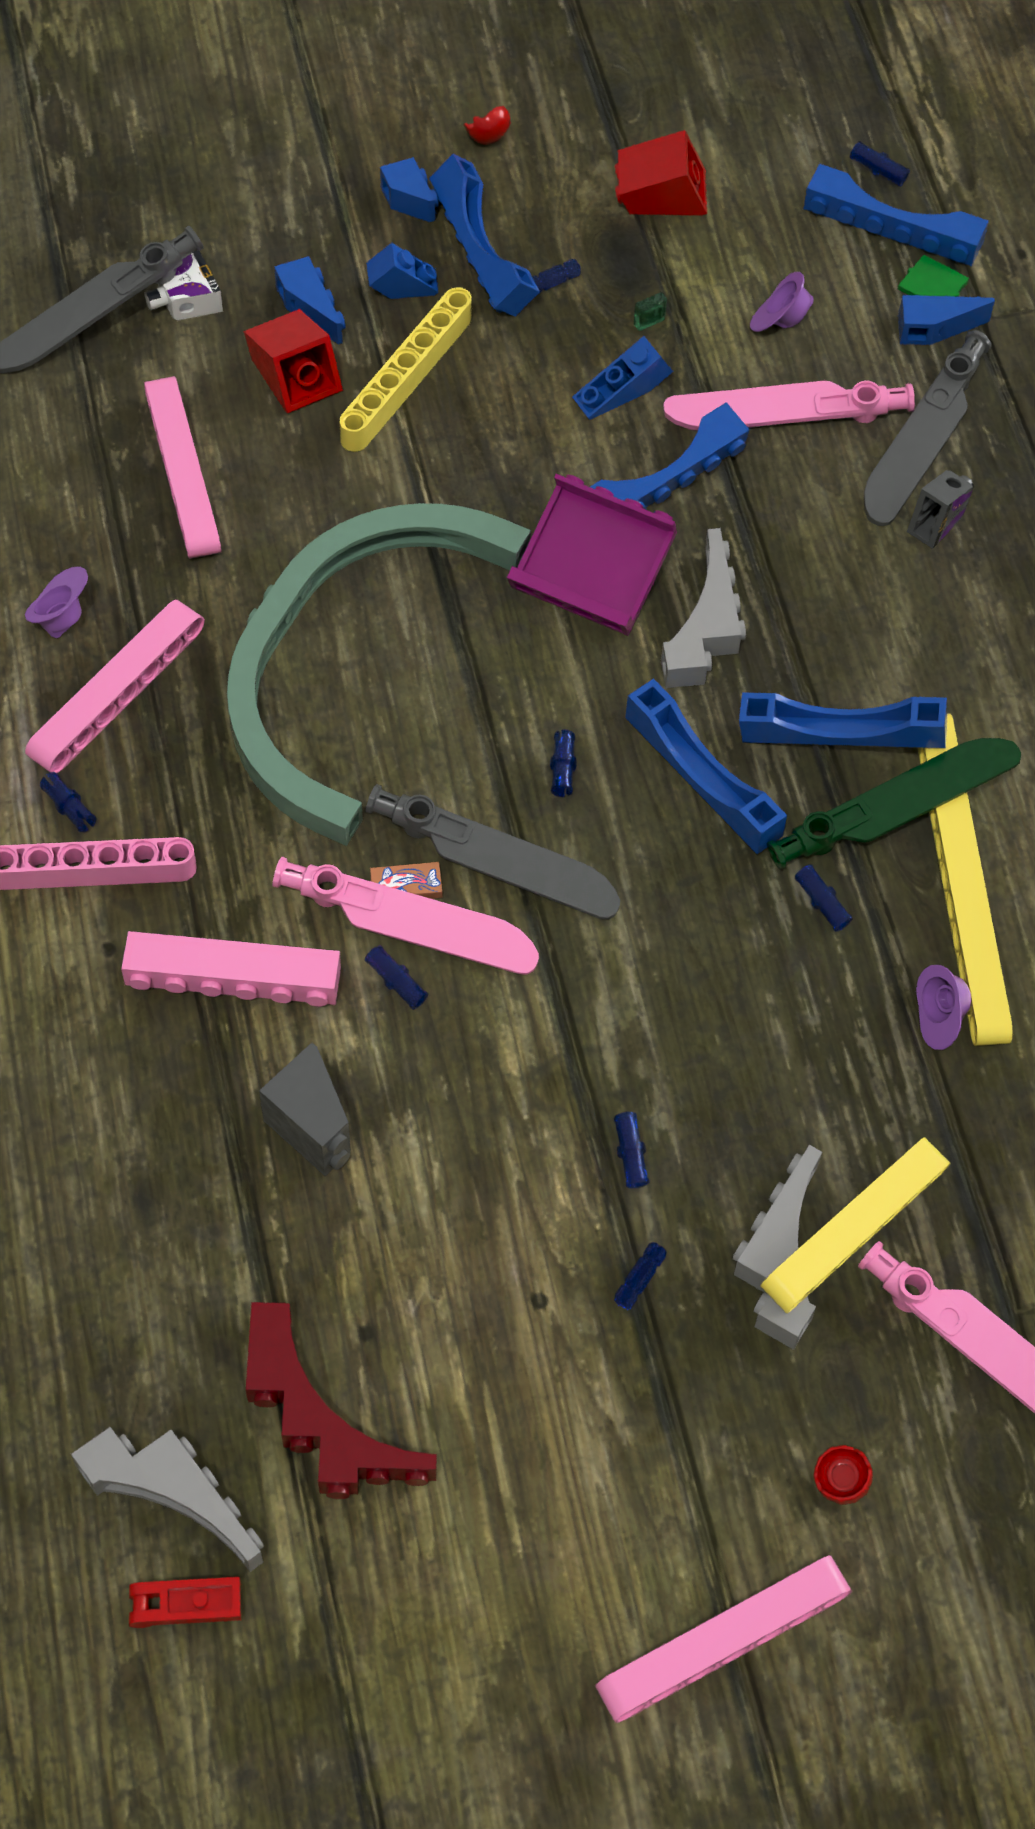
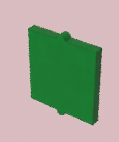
[898,255,969,297]

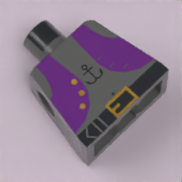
[907,470,974,549]

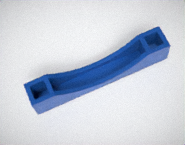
[429,154,540,316]
[804,164,989,266]
[590,402,750,510]
[625,678,787,854]
[739,692,948,748]

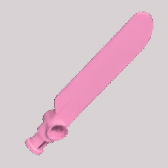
[664,381,915,430]
[273,857,539,975]
[858,1241,1035,1413]

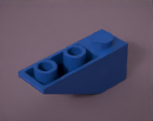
[274,256,345,344]
[898,295,995,345]
[572,336,673,420]

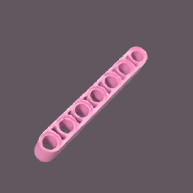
[144,376,221,559]
[25,600,205,774]
[0,837,197,890]
[595,1556,852,1723]

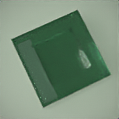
[633,292,667,331]

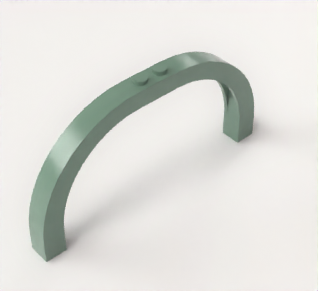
[227,503,531,846]

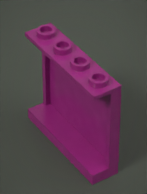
[507,474,677,636]

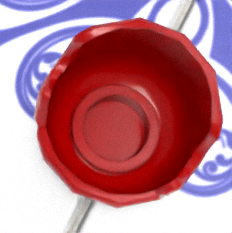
[464,106,511,145]
[814,1445,873,1505]

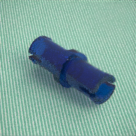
[850,141,910,187]
[550,730,577,797]
[40,772,97,833]
[794,864,853,932]
[364,945,429,1010]
[613,1112,650,1188]

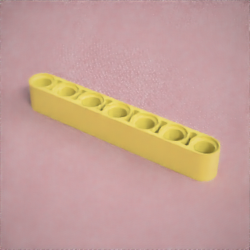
[340,288,471,451]
[760,1137,951,1314]

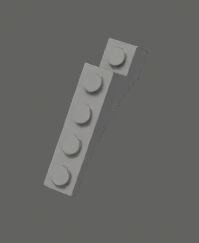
[661,528,746,688]
[733,1145,822,1350]
[71,1427,264,1572]

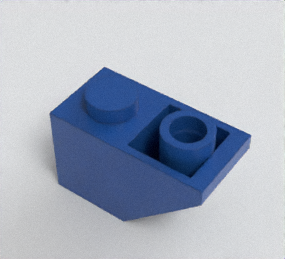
[380,157,439,222]
[366,243,438,299]

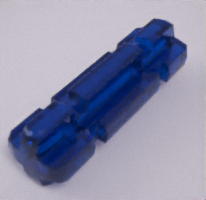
[532,259,581,293]
[614,1242,667,1310]

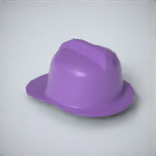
[750,272,814,332]
[25,567,88,638]
[916,965,971,1050]

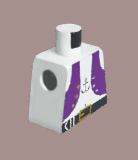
[144,250,223,320]

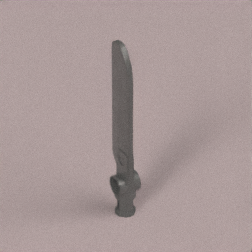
[0,226,204,373]
[864,330,991,526]
[365,784,620,920]

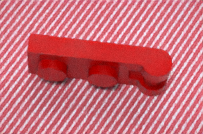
[129,1577,241,1628]

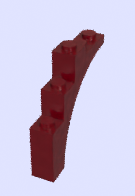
[246,1302,437,1499]

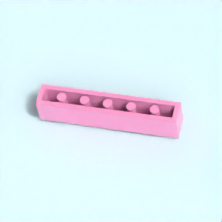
[121,931,341,1007]

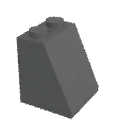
[259,1043,351,1176]

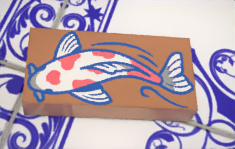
[370,862,442,899]

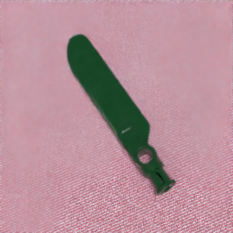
[767,738,1021,870]

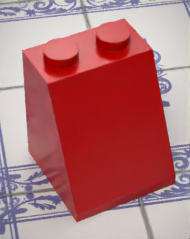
[615,130,707,216]
[244,309,343,413]

